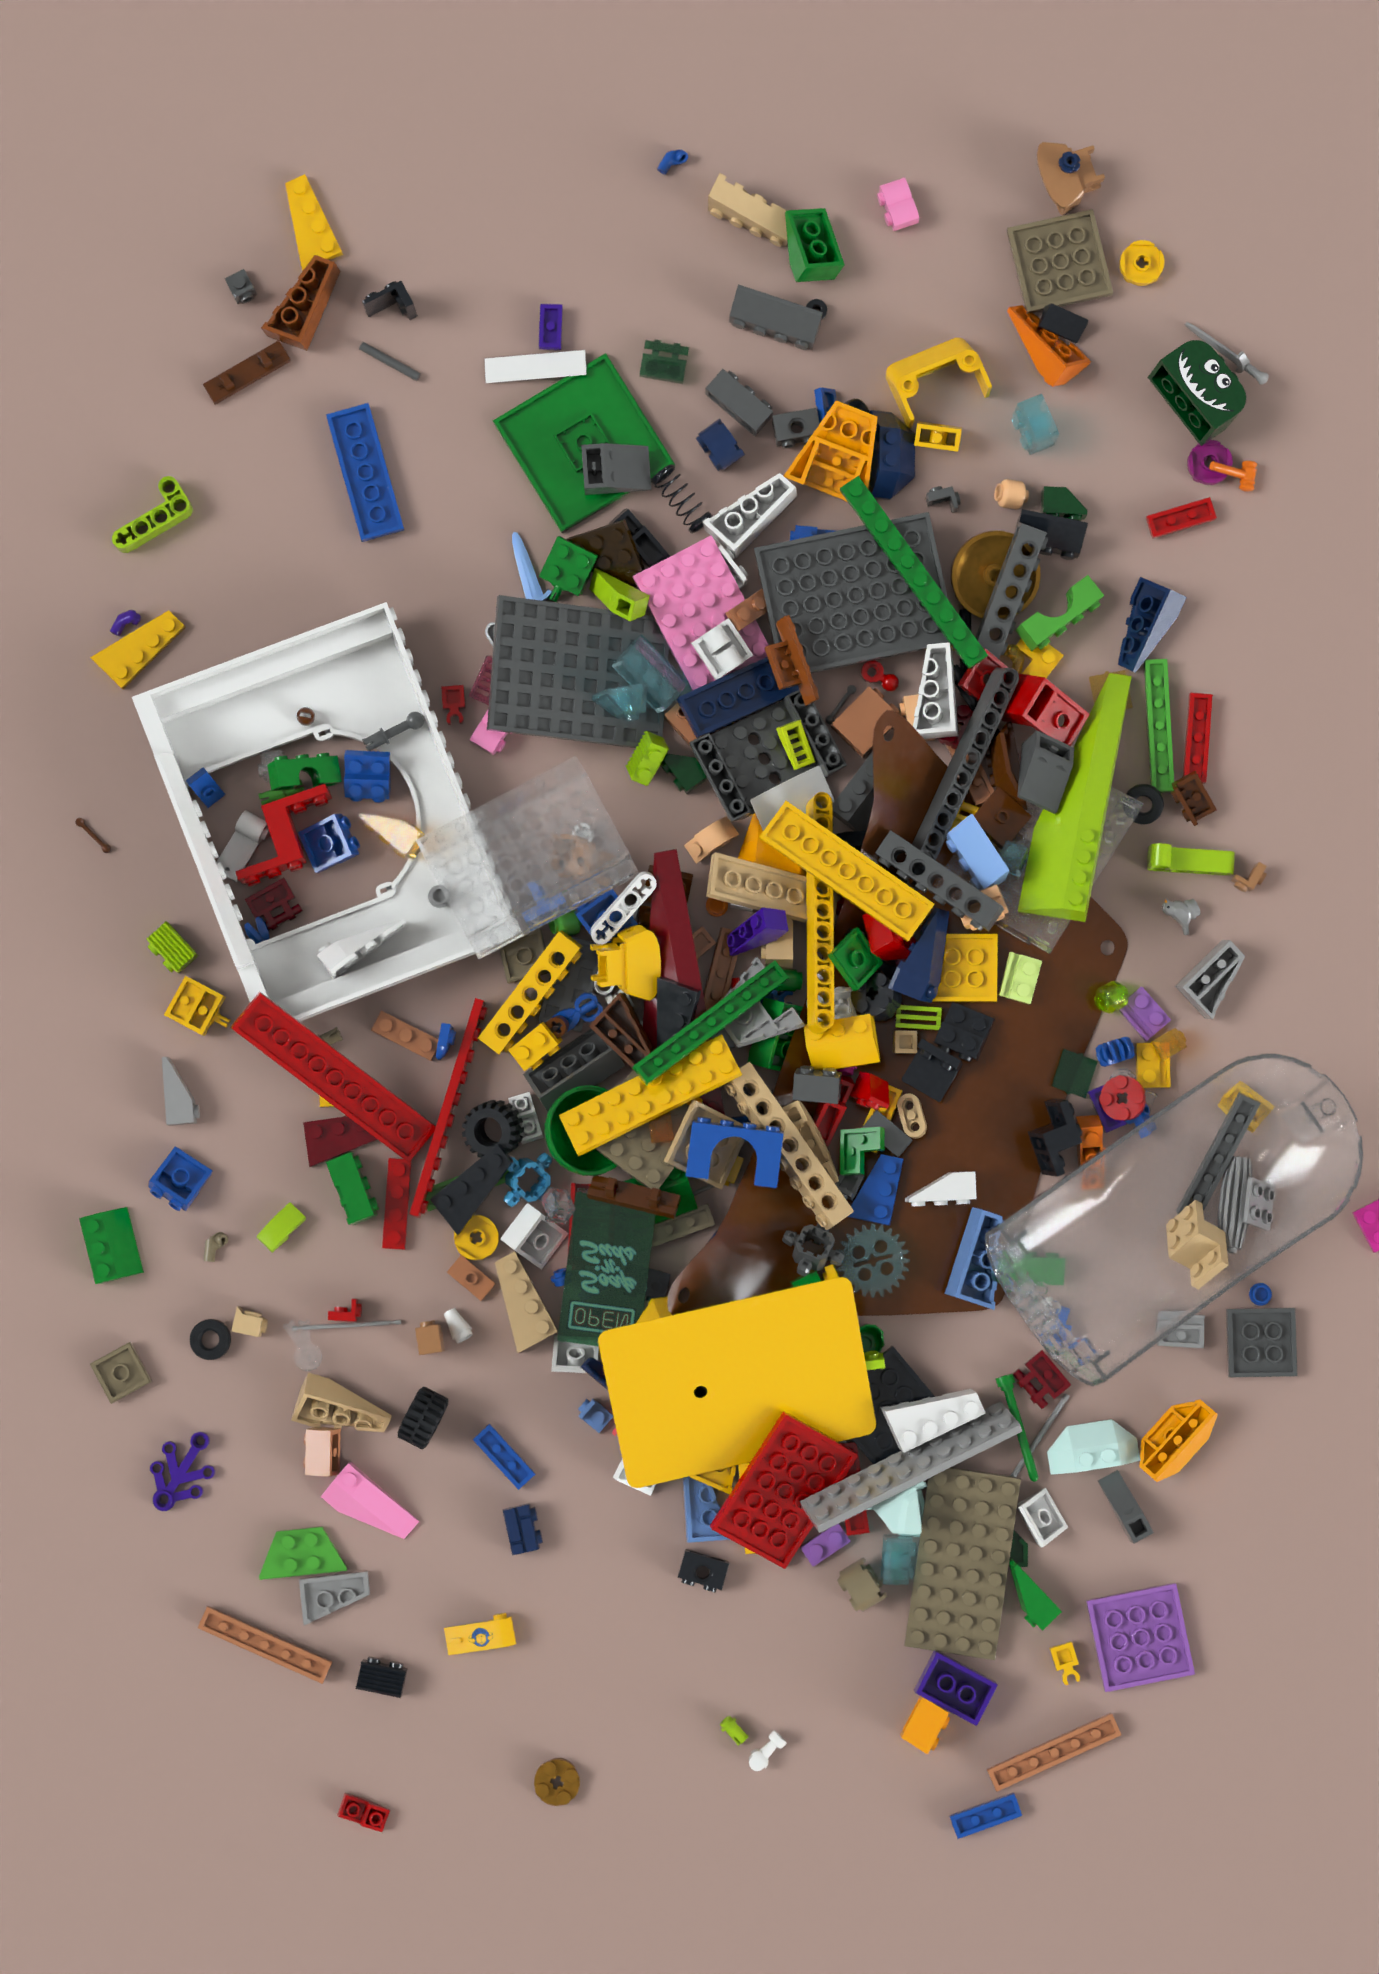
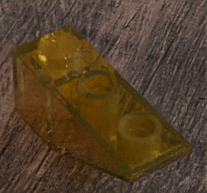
[358,813,430,859]

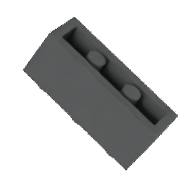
[705,369,773,436]

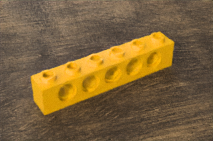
[478,930,583,1054]

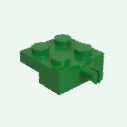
[539,536,599,602]

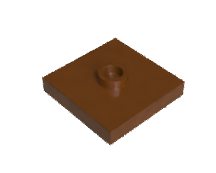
[973,787,1032,850]

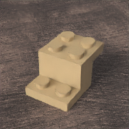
[1166,1200,1229,1290]

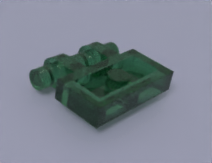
[639,339,689,384]

